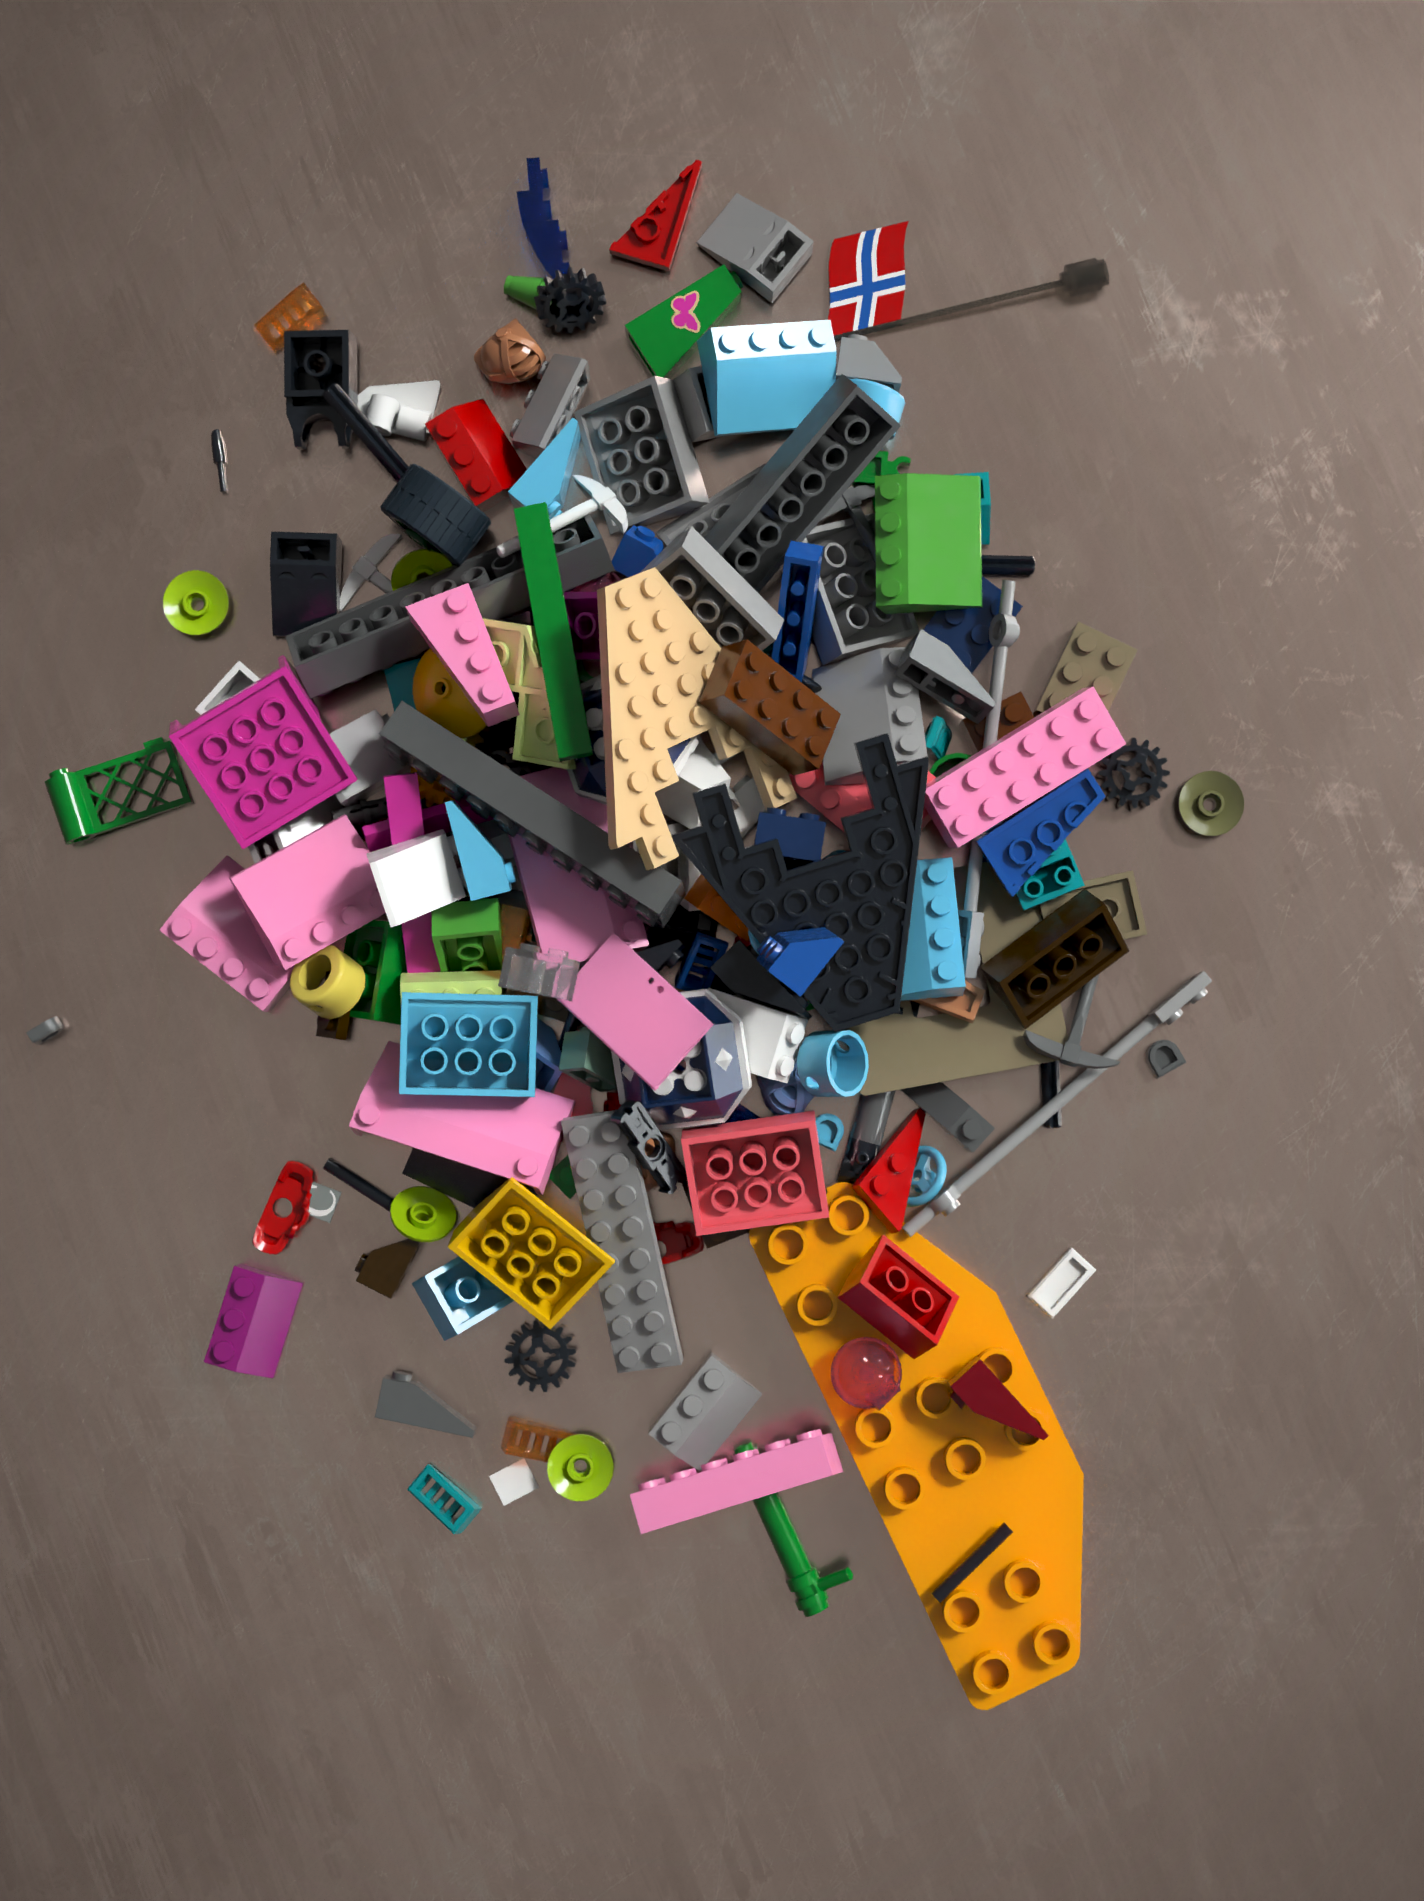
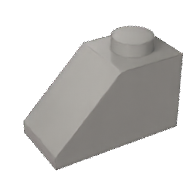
[836,334,902,392]

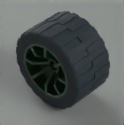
[380,464,491,566]

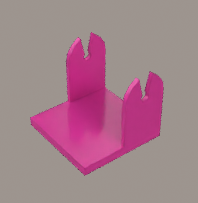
[169,655,358,849]

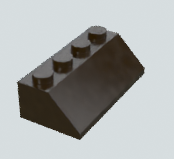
[980,889,1130,1029]

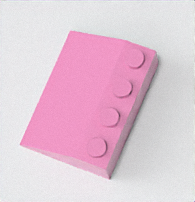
[229,814,386,970]
[160,855,295,1013]

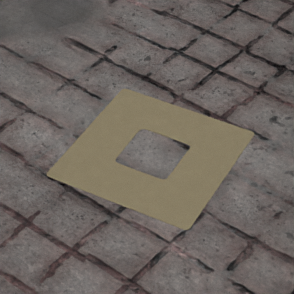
[847,862,1068,1096]

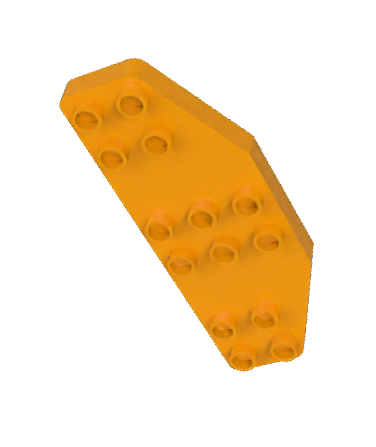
[748,1182,1084,1710]

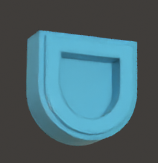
[816,1114,844,1152]

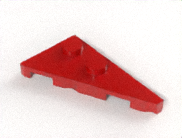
[609,160,702,271]
[852,1108,926,1234]

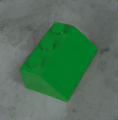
[344,920,407,1025]

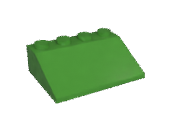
[875,473,982,614]

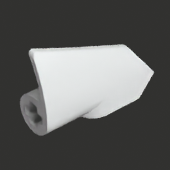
[357,380,440,441]

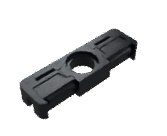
[611,1100,687,1194]

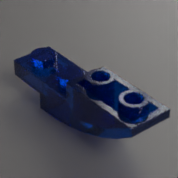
[516,157,570,279]

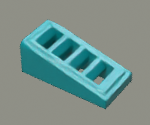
[925,715,952,761]
[407,1464,482,1534]

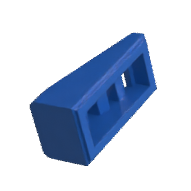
[674,932,729,991]

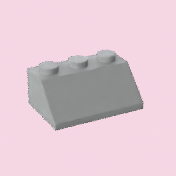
[509,353,591,459]
[648,1352,763,1471]

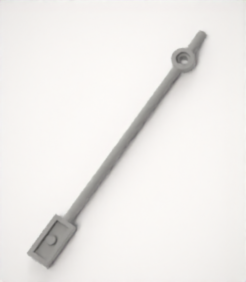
[958,580,1020,979]
[902,971,1212,1237]

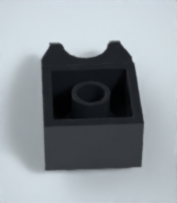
[284,330,358,449]

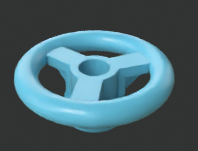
[906,1146,947,1207]

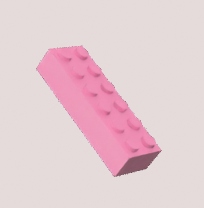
[924,686,1126,848]
[630,1429,843,1534]

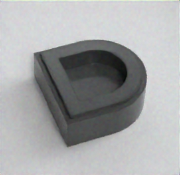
[26,1016,64,1045]
[1146,1040,1186,1079]

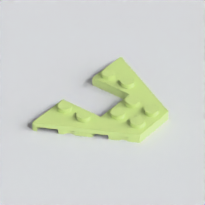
[442,618,576,770]

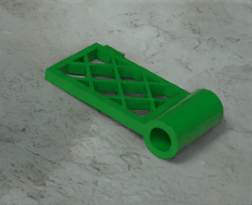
[45,737,192,845]

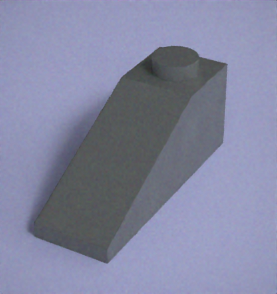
[894,629,995,724]
[900,1082,995,1153]
[375,1371,477,1438]

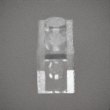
[498,943,580,1001]

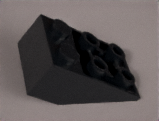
[270,531,342,637]

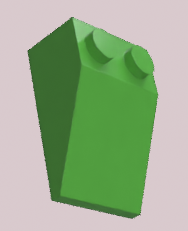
[431,898,511,989]

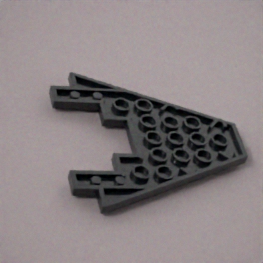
[671,733,929,1032]

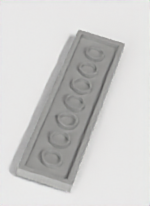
[561,1110,684,1373]

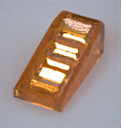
[254,282,326,352]
[501,904,531,979]
[501,1417,575,1462]

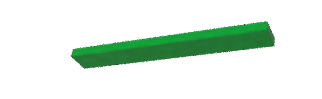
[514,502,593,762]

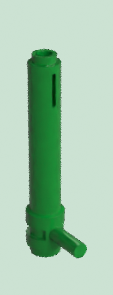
[733,1442,853,1617]

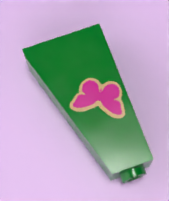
[625,264,743,379]

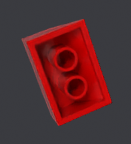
[425,399,527,512]
[837,1235,959,1359]

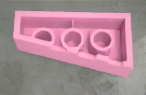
[405,583,519,727]

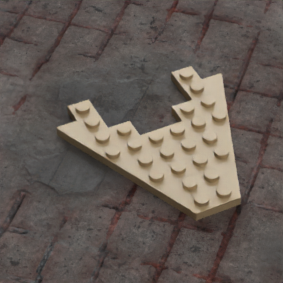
[597,567,797,870]

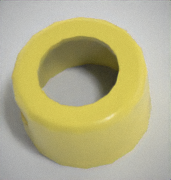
[290,945,365,1019]

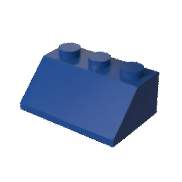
[756,927,844,997]

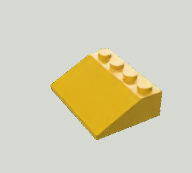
[447,1177,615,1329]

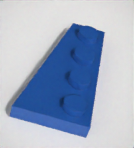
[975,768,1106,897]

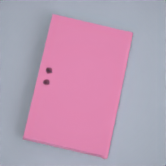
[556,932,714,1091]

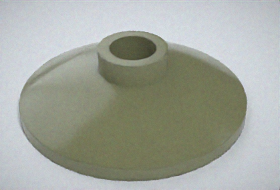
[1178,771,1244,836]

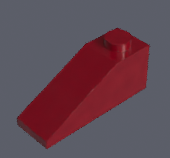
[947,1356,1049,1440]

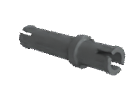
[331,797,431,826]

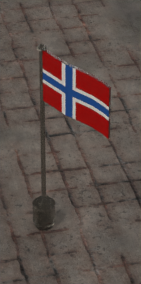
[828,221,1109,342]

